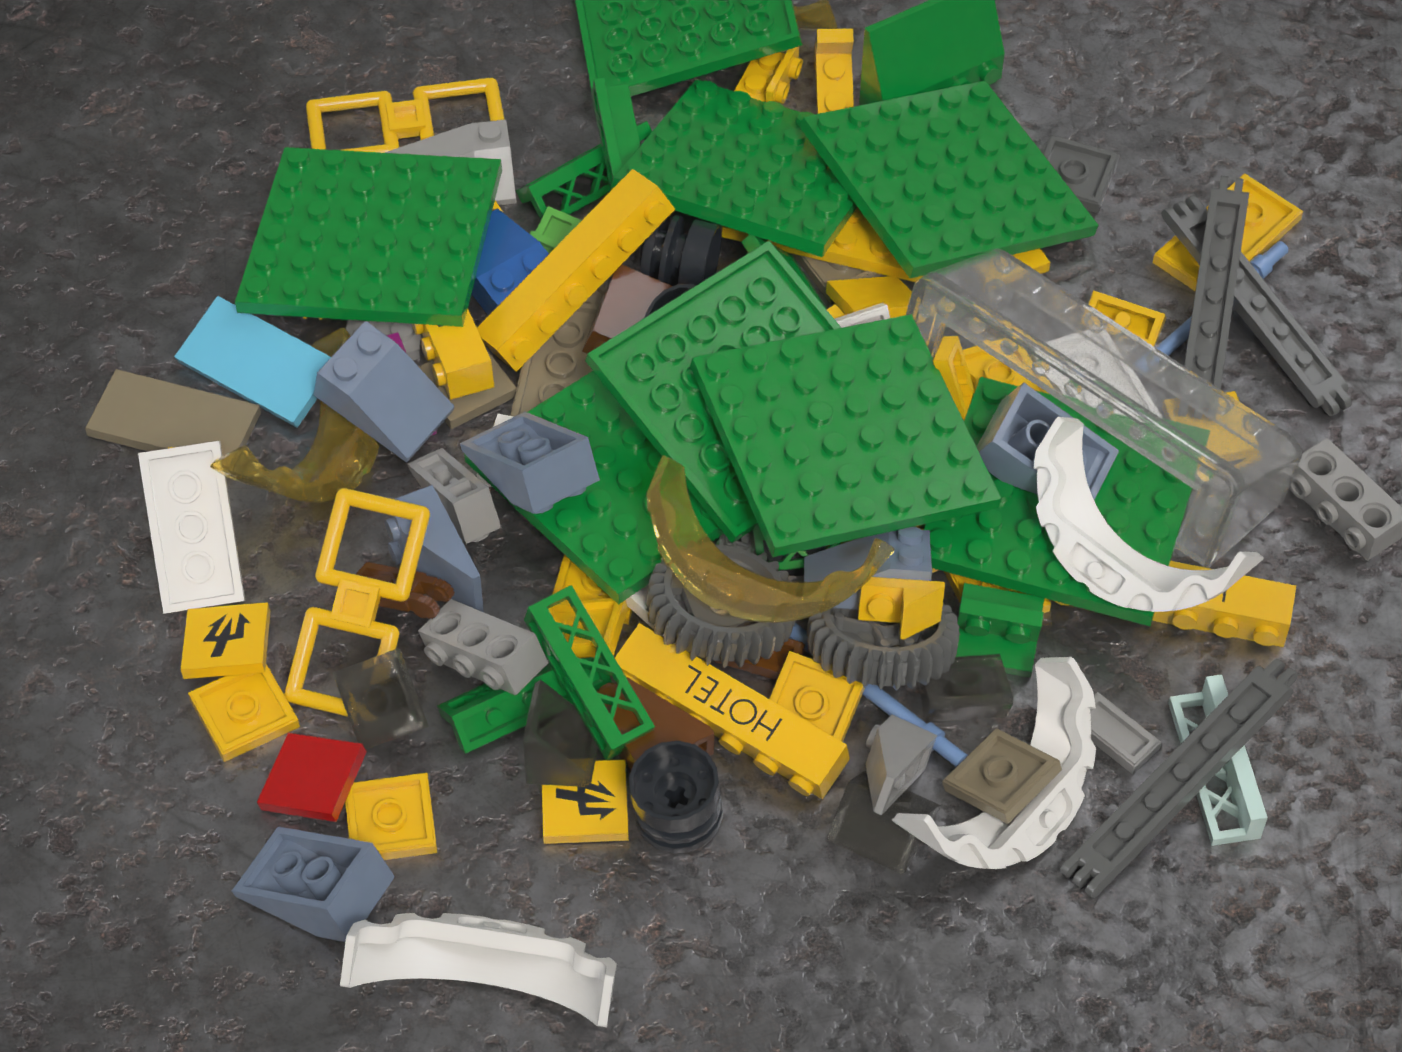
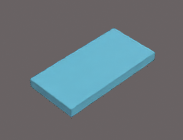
[174,296,331,428]

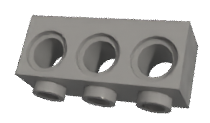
[1286,438,1402,561]
[418,599,548,695]

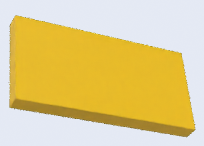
[1152,173,1303,291]

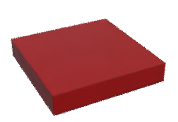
[257,733,367,822]

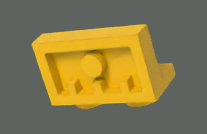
[734,47,803,104]

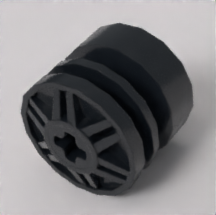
[640,215,722,286]
[629,741,723,854]

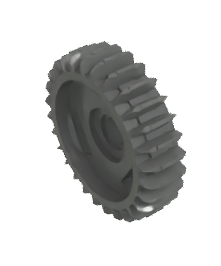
[646,539,798,668]
[807,605,960,691]

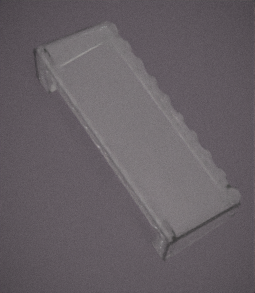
[906,249,1302,568]

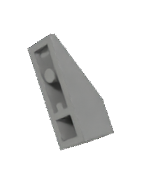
[408,448,501,544]
[865,714,937,815]

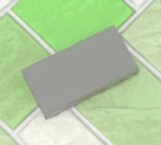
[1090,692,1161,775]

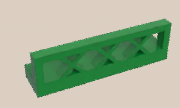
[591,77,640,191]
[515,121,652,219]
[524,585,655,760]
[437,657,612,753]

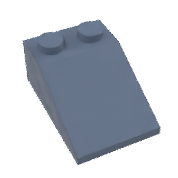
[314,321,455,462]
[977,382,1119,500]
[460,412,600,514]
[384,485,484,612]
[803,527,932,610]
[232,827,395,942]

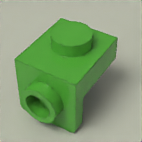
[530,206,582,254]

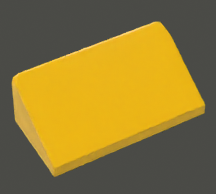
[1081,290,1166,350]

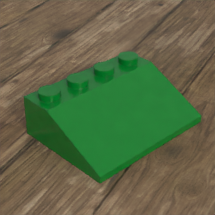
[859,0,1005,105]

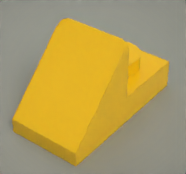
[858,576,945,640]

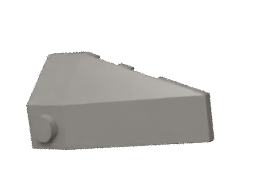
[385,120,516,205]

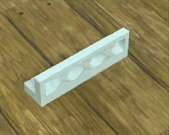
[1168,674,1268,846]

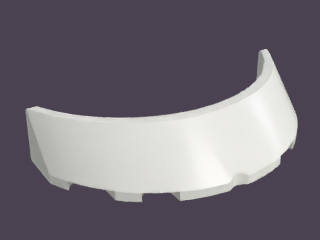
[1034,417,1264,612]
[892,657,1096,869]
[340,913,617,1028]

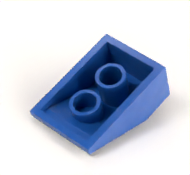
[472,208,549,316]

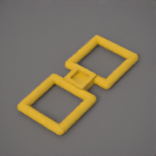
[306,78,505,153]
[284,488,430,722]

